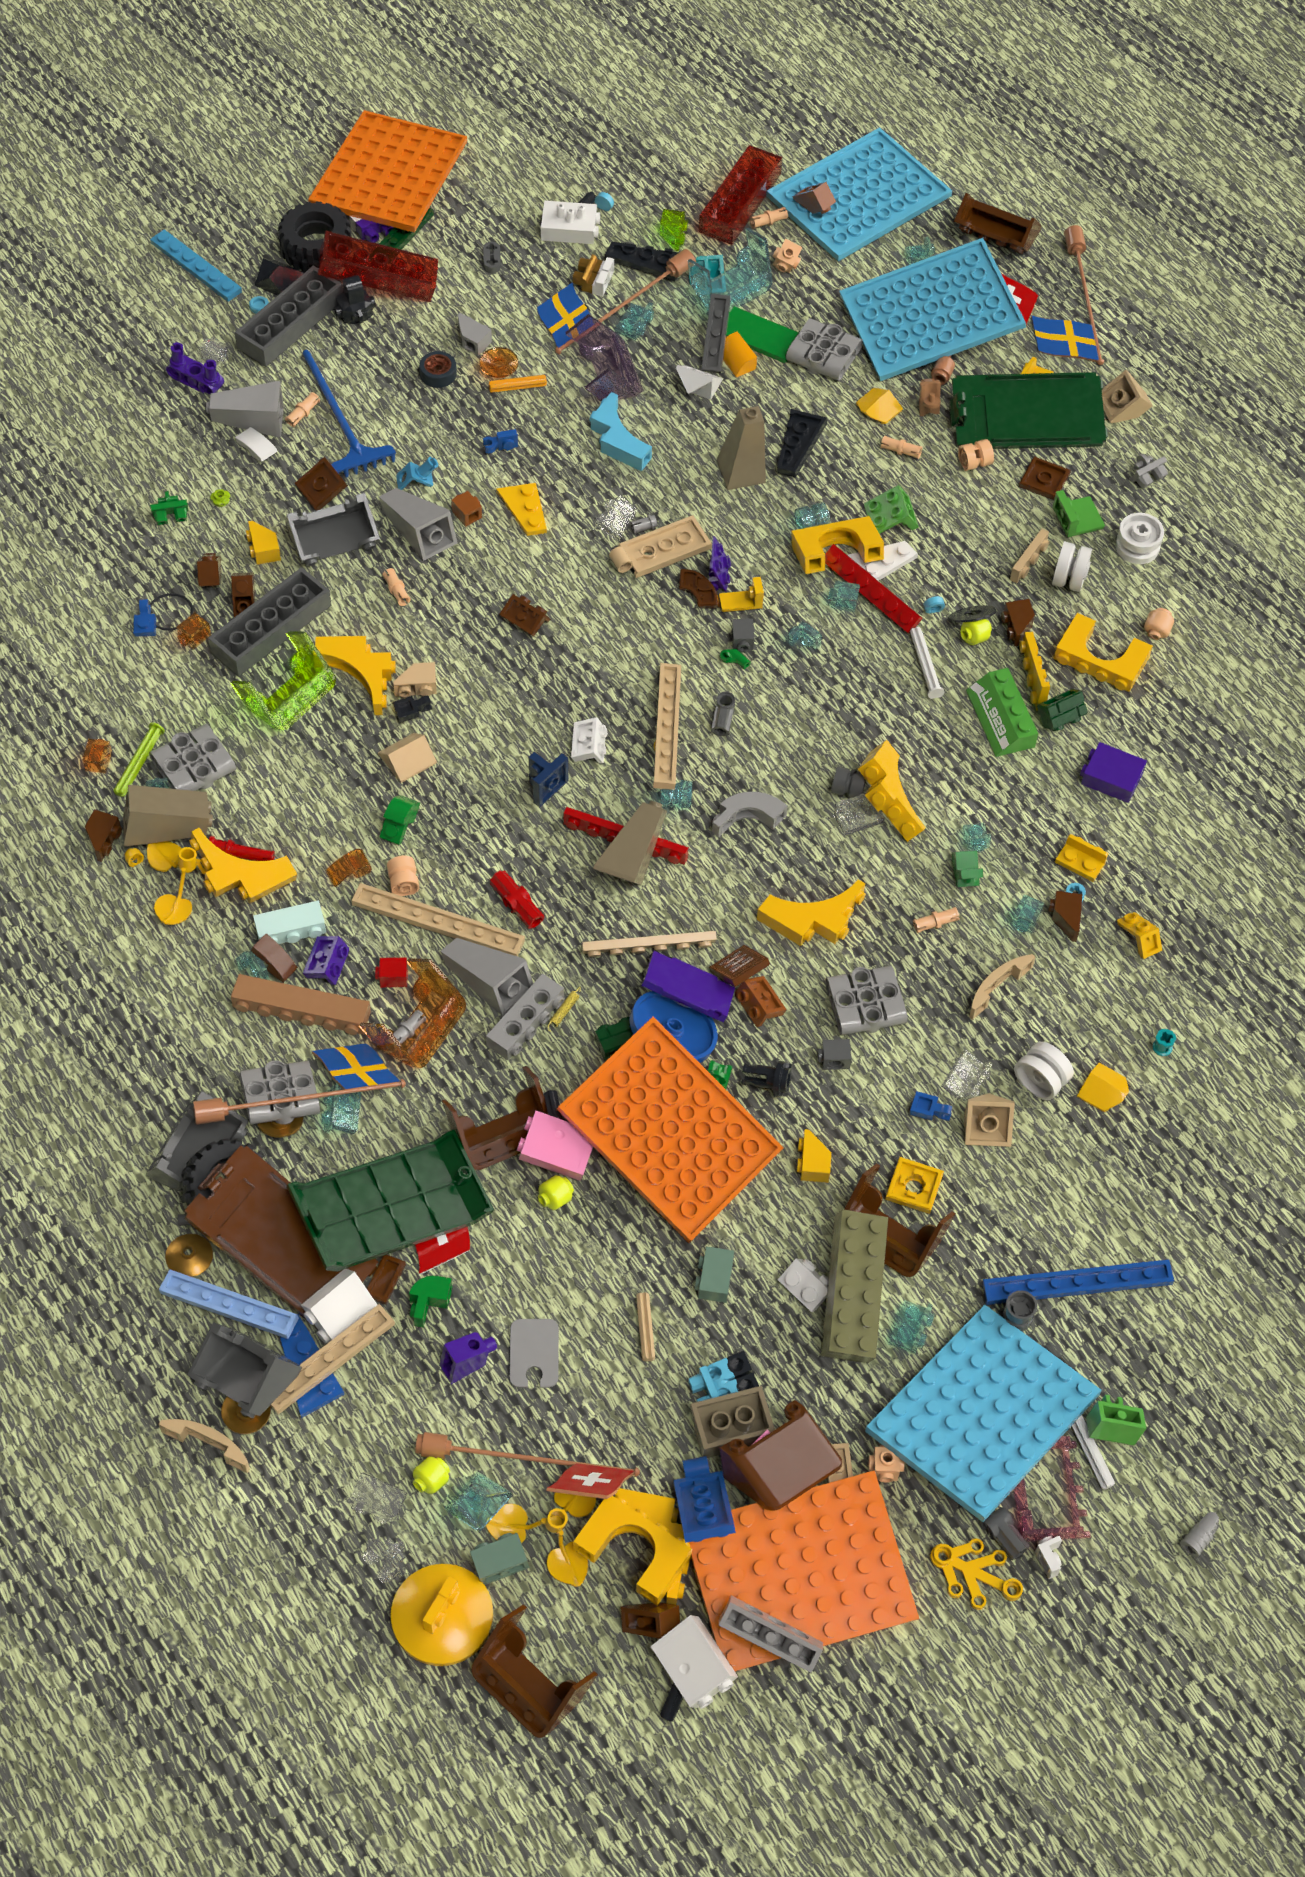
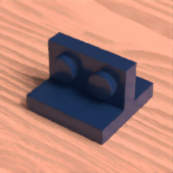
[528,752,569,808]

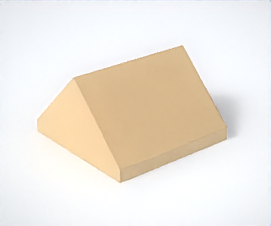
[378,733,437,783]

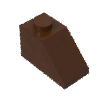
[1048,891,1083,942]
[621,1602,680,1639]

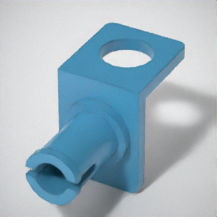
[396,456,439,490]

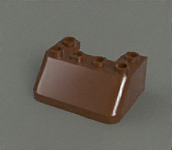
[954,192,1042,254]

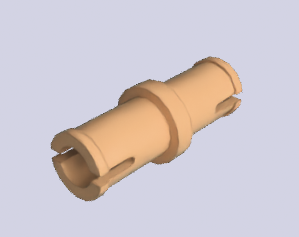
[749,207,788,229]
[285,392,320,427]
[881,436,923,459]
[382,568,411,606]
[913,907,960,933]

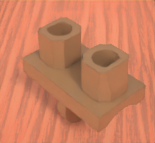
[919,378,941,416]

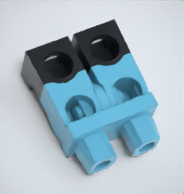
[688,1351,759,1402]

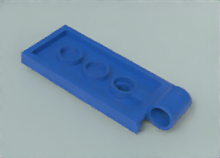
[673,1456,736,1543]

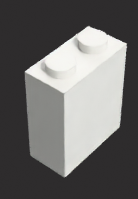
[301,1269,377,1344]

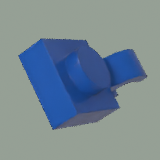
[483,429,518,454]
[133,599,156,637]
[910,1091,952,1121]

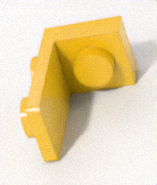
[719,577,764,612]
[1117,912,1162,959]

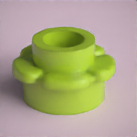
[210,489,230,507]

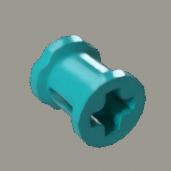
[1152,1029,1176,1056]

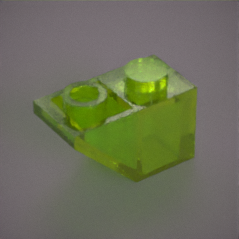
[660,209,688,251]

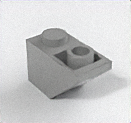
[458,313,492,356]

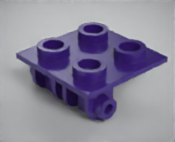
[709,536,731,592]

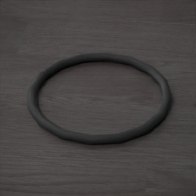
[150,593,194,631]

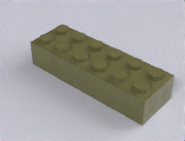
[821,1209,888,1363]

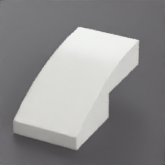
[235,427,278,462]

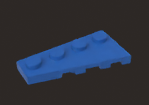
[280,1314,345,1418]

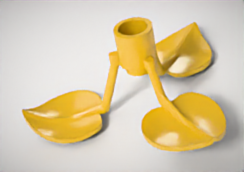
[147,841,210,925]
[484,1492,596,1587]

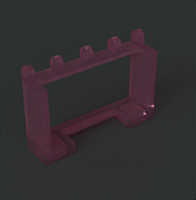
[1014,1436,1091,1542]

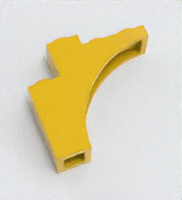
[315,636,396,715]
[858,740,926,842]
[189,828,297,904]
[757,879,866,946]
[615,1488,691,1605]

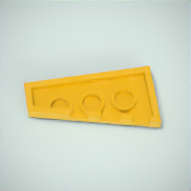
[1020,632,1050,711]

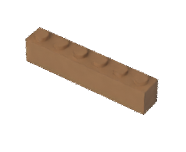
[231,974,371,1035]

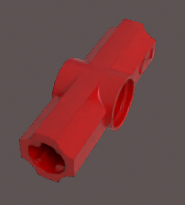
[490,870,544,929]

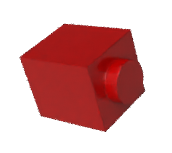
[375,957,408,988]

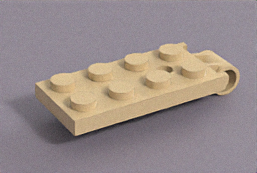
[609,515,712,578]

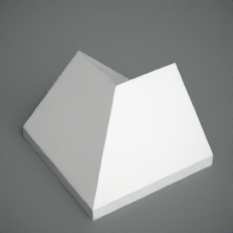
[676,365,723,400]

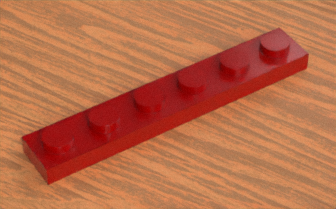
[825,544,923,634]
[563,807,689,865]

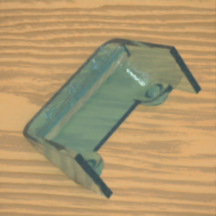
[688,228,773,313]

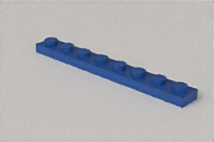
[982,1259,1174,1305]

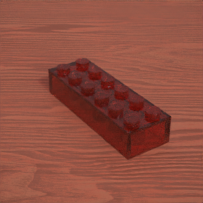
[699,145,783,245]
[318,231,438,302]

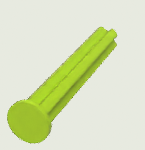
[114,722,165,797]

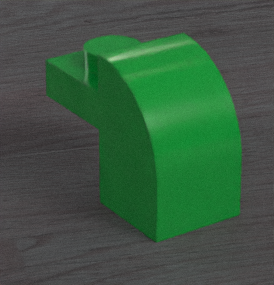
[379,795,420,845]
[952,850,984,887]
[409,1276,453,1328]

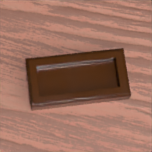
[367,1255,406,1305]

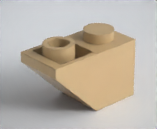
[393,662,437,698]

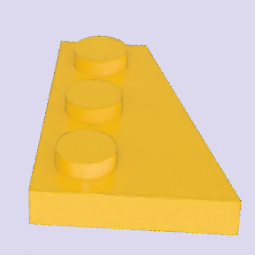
[496,483,547,536]

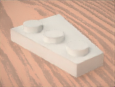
[848,541,918,581]

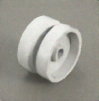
[1115,513,1164,564]
[1052,541,1092,592]
[1014,1041,1074,1100]

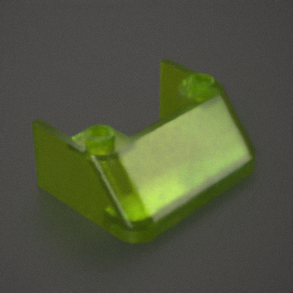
[230,631,336,730]

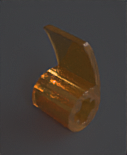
[326,849,372,887]

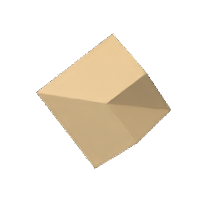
[964,1093,1015,1147]

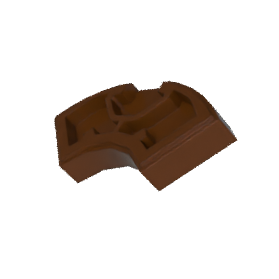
[679,569,720,609]

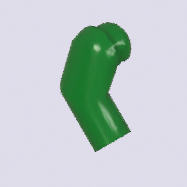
[720,649,751,669]

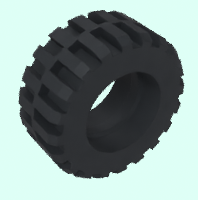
[278,201,352,272]
[179,1138,271,1206]

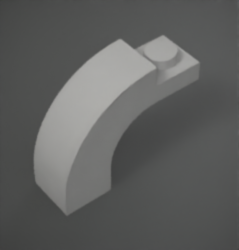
[712,792,788,838]

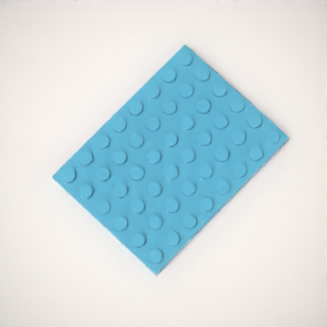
[766,127,952,261]
[840,238,1026,381]
[865,1305,1101,1522]

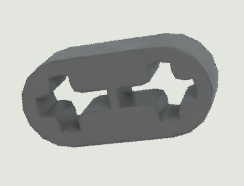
[483,241,501,273]

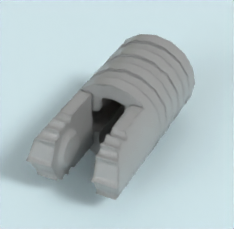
[1180,1511,1219,1558]

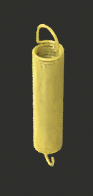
[548,987,581,1031]

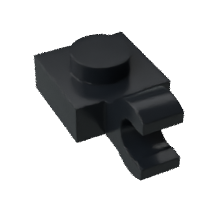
[392,695,432,723]

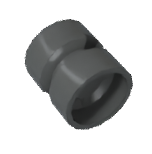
[831,766,866,800]
[1002,1290,1037,1331]

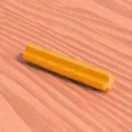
[489,374,547,393]

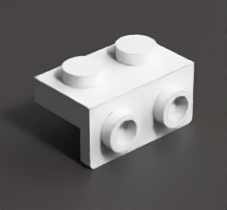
[778,1258,829,1312]

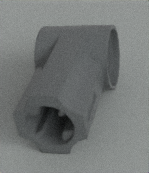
[711,692,735,736]
[981,1507,1030,1561]

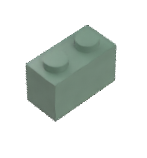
[695,1246,734,1303]
[470,1533,530,1585]

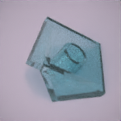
[445,1471,513,1532]

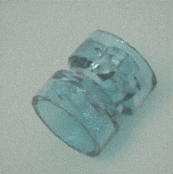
[794,502,830,529]
[661,780,692,808]

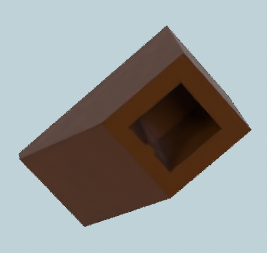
[197,553,221,586]
[231,572,255,617]
[1001,599,1035,646]
[85,809,122,862]

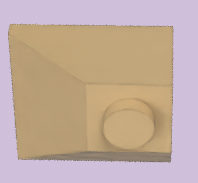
[1102,370,1153,423]

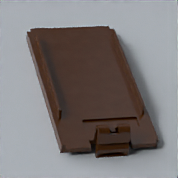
[184,1145,379,1329]

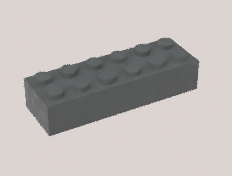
[235,266,343,367]
[208,567,332,677]

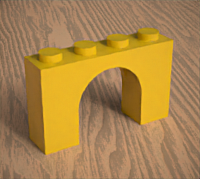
[791,516,884,574]
[1054,613,1153,692]
[573,1495,692,1606]

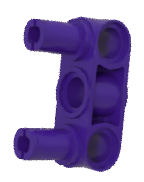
[166,342,225,395]

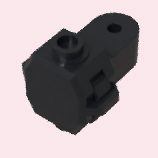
[334,275,376,324]

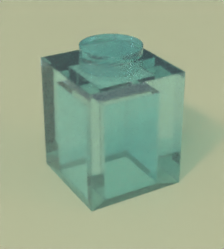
[828,581,860,612]
[1011,895,1044,934]

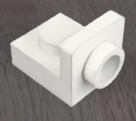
[1035,1536,1062,1579]

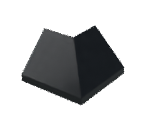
[255,258,305,296]

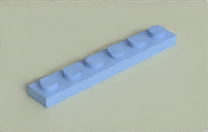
[159,1270,299,1339]

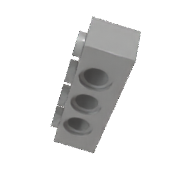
[486,974,565,1060]
[719,1595,823,1673]

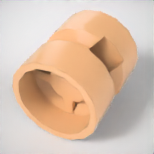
[958,439,994,471]
[387,856,420,896]

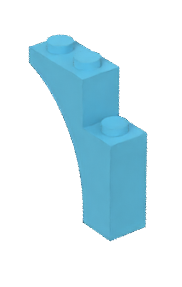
[589,392,652,471]

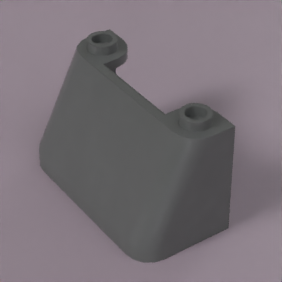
[285,493,380,567]
[146,1091,249,1194]
[187,1322,302,1418]

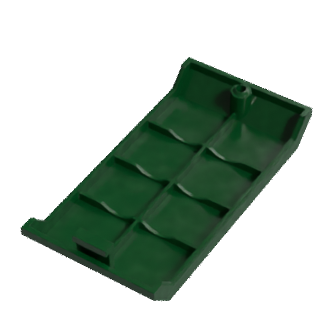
[287,1129,494,1272]

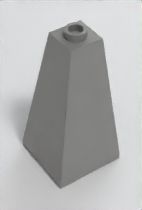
[206,381,284,437]
[379,488,458,561]
[440,938,533,1017]

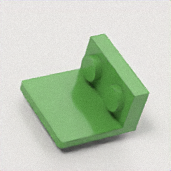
[864,485,919,534]
[1052,490,1105,538]

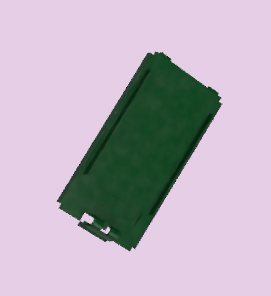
[949,372,1108,449]

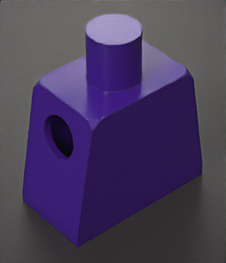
[439,1332,497,1385]

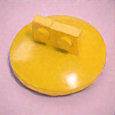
[391,1564,493,1666]

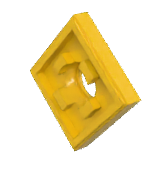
[885,1157,944,1214]

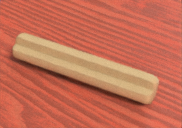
[636,1292,655,1362]

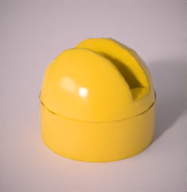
[124,848,144,867]

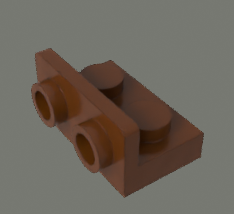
[499,594,551,637]

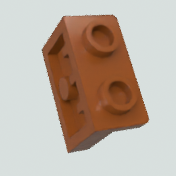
[735,976,787,1027]

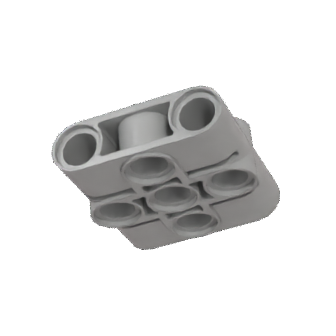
[786,318,863,381]
[149,723,236,791]
[825,965,908,1036]
[240,1060,320,1125]

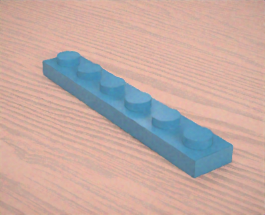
[150,229,242,302]

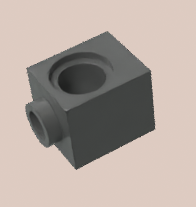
[732,619,754,652]
[817,1039,852,1070]

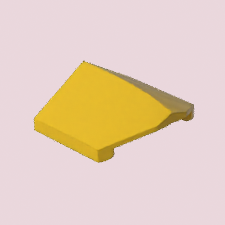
[856,388,903,424]
[1077,1063,1129,1112]

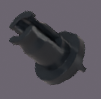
[741,1061,793,1098]

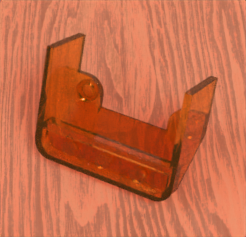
[359,958,466,1068]

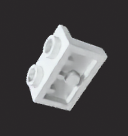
[571,717,608,763]

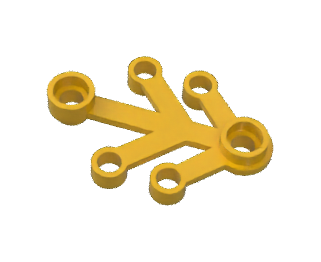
[930,1538,1023,1610]

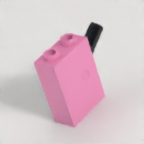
[517,1090,593,1181]

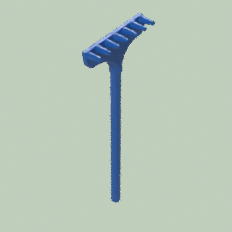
[302,350,396,478]

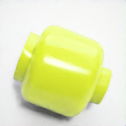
[961,619,992,645]
[538,1175,574,1210]
[413,1457,450,1494]

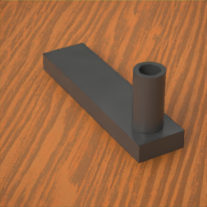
[701,294,731,373]

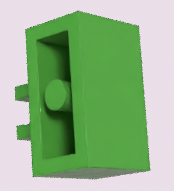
[1086,1394,1146,1445]

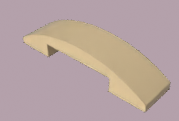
[969,954,1036,1020]
[159,1419,250,1473]

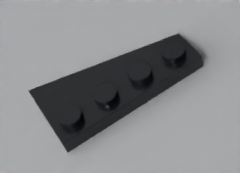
[604,242,679,282]
[777,409,827,478]

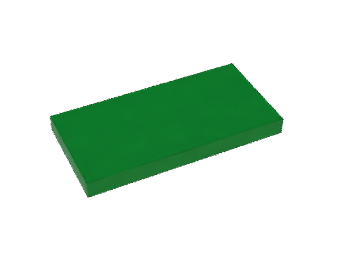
[726,306,799,363]

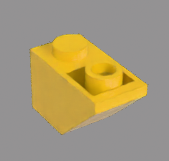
[246,521,281,565]
[797,1129,831,1183]

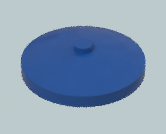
[630,991,718,1063]

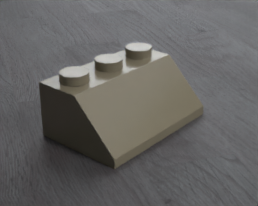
[691,1386,775,1458]

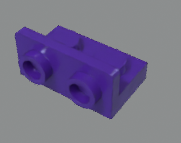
[303,936,349,985]

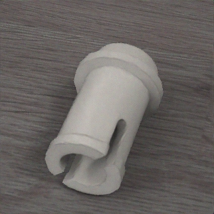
[631,514,658,534]

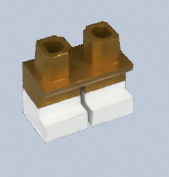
[573,254,614,297]

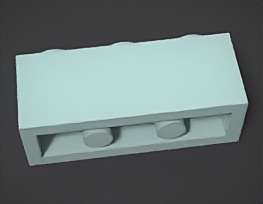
[253,900,326,944]

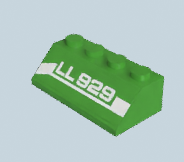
[966,668,1038,757]

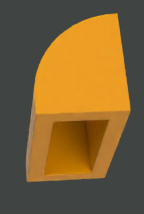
[723,332,757,377]

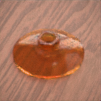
[479,347,519,378]

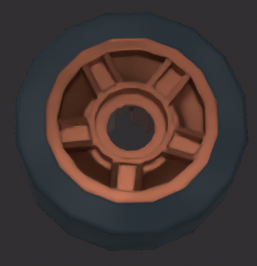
[419,351,457,388]

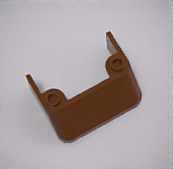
[442,1066,548,1170]
[844,1163,956,1277]
[471,1604,598,1738]

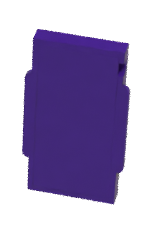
[641,951,735,1023]

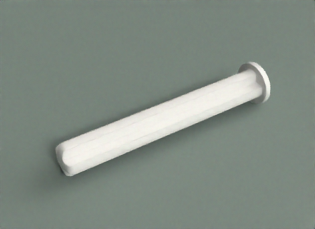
[910,627,944,699]
[1071,1415,1115,1489]

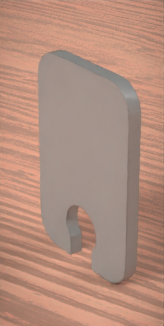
[510,1319,559,1388]

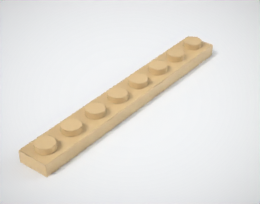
[653,663,681,790]
[352,883,525,957]

